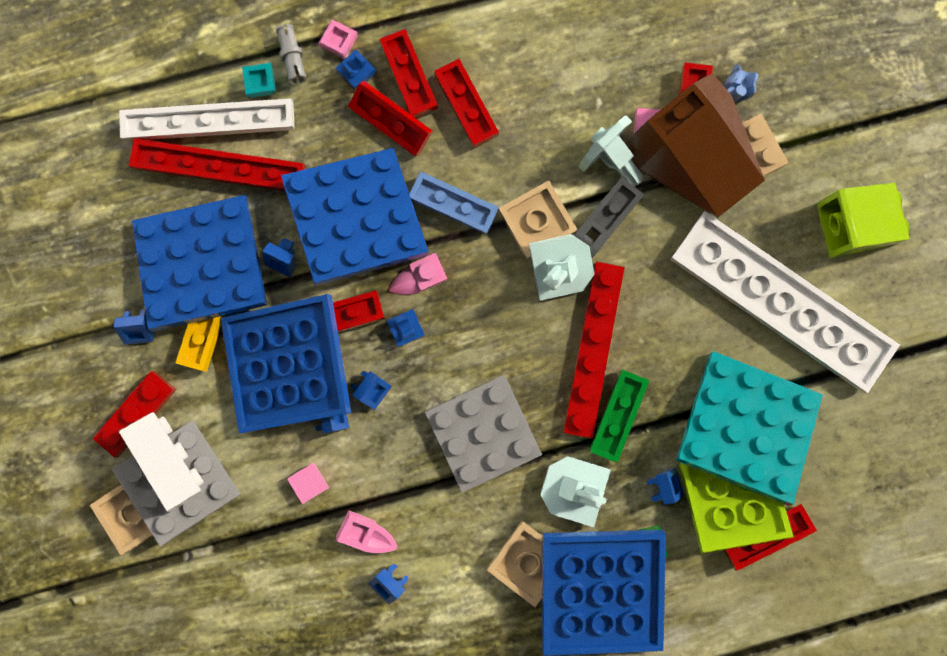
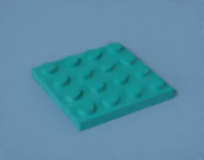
[676,351,823,506]

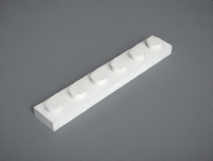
[119,99,295,141]

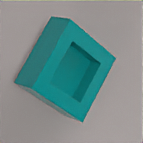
[242,63,276,98]

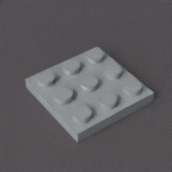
[425,375,542,493]
[112,420,241,547]

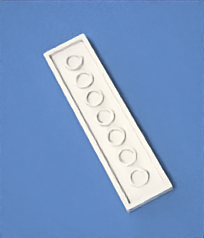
[670,211,900,393]

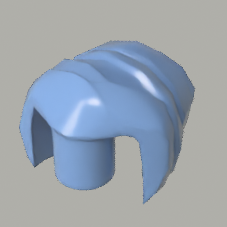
[724,64,759,101]

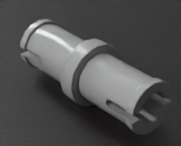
[276,24,307,85]

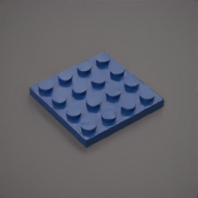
[281,148,429,286]
[132,195,267,332]
[221,294,351,434]
[542,530,666,656]

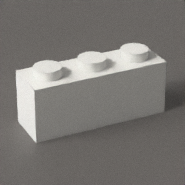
[119,412,204,512]

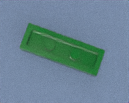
[589,369,650,463]

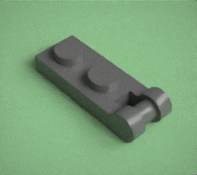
[574,177,644,258]

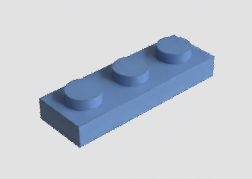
[409,171,499,235]

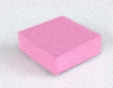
[319,20,358,60]
[287,463,329,504]

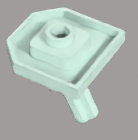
[578,115,643,186]
[528,234,594,301]
[540,456,610,527]

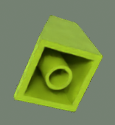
[816,183,910,258]

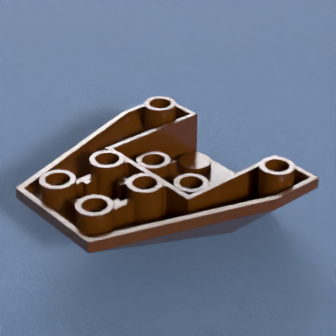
[625,74,765,218]

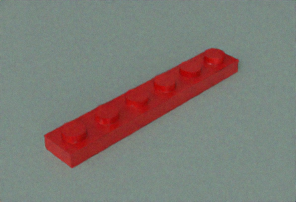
[129,138,306,191]
[563,261,625,439]

